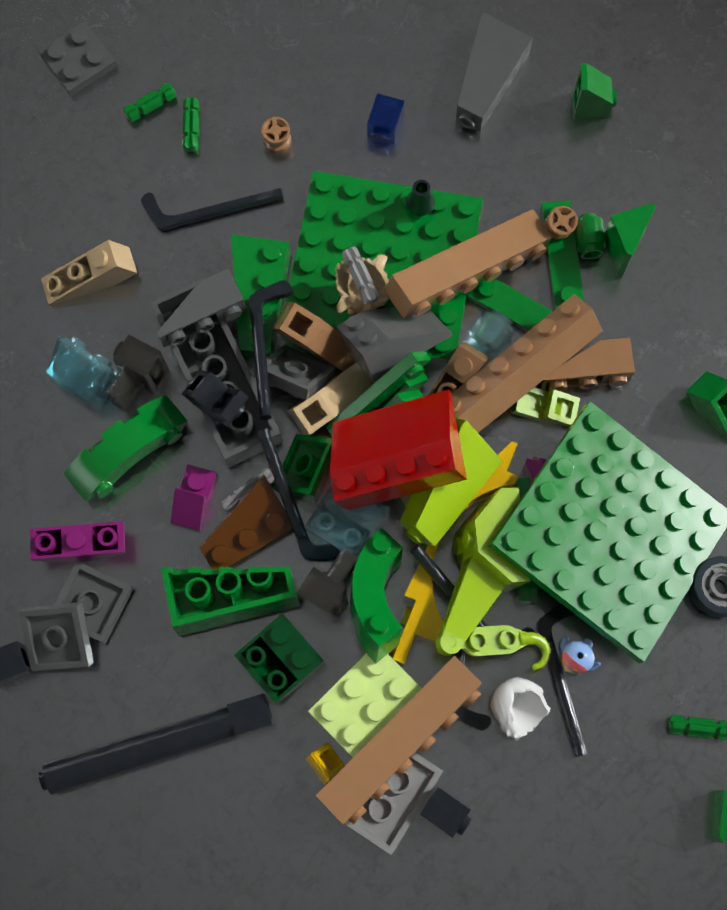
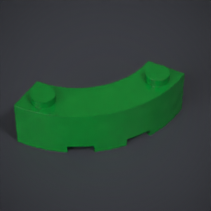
[63,395,188,501]
[350,527,403,664]

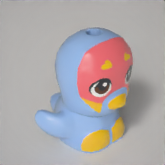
[560,635,601,675]

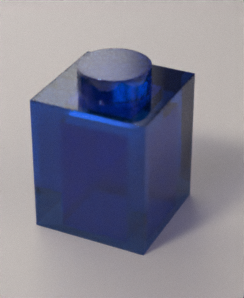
[367,93,405,144]

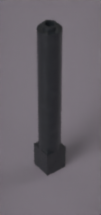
[38,693,275,795]

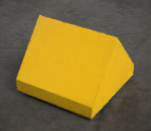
[306,742,345,786]

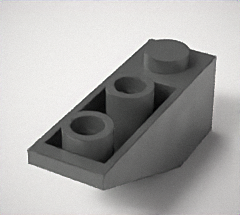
[157,268,246,347]

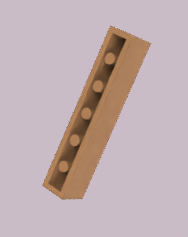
[384,209,553,319]
[451,294,603,433]
[315,656,482,825]

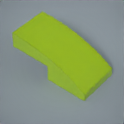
[511,387,580,427]

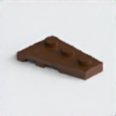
[199,474,292,569]

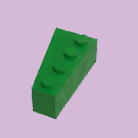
[231,234,292,362]
[161,567,300,636]

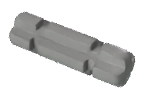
[342,247,379,305]
[221,468,275,514]

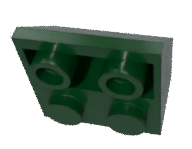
[234,613,325,704]

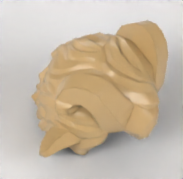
[335,255,389,316]

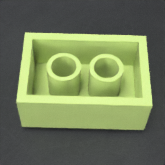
[308,653,422,758]

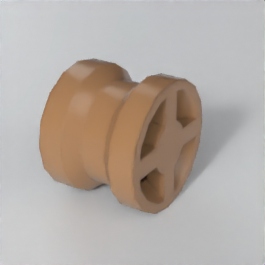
[261,117,291,153]
[544,206,578,240]

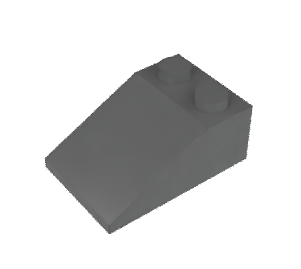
[337,307,452,382]

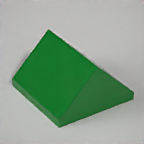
[605,203,657,278]
[273,434,332,506]

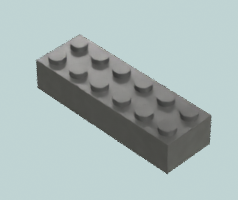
[149,277,283,468]

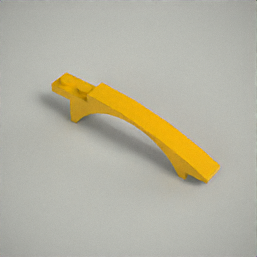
[390,442,518,667]

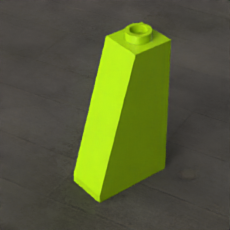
[399,418,503,547]

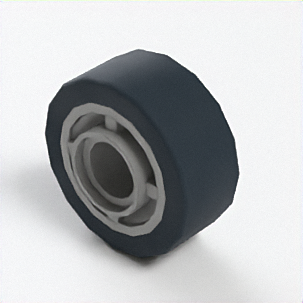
[689,556,727,618]

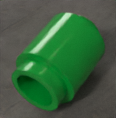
[574,213,606,259]

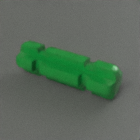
[123,82,177,122]
[182,97,199,152]
[668,715,727,740]

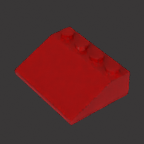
[330,390,467,511]

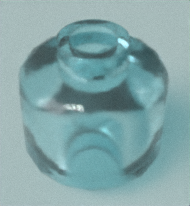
[470,309,514,356]

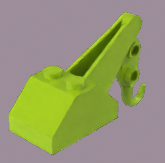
[435,488,551,670]

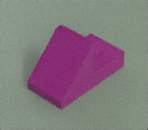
[170,464,218,532]

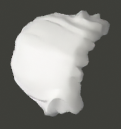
[490,677,551,741]

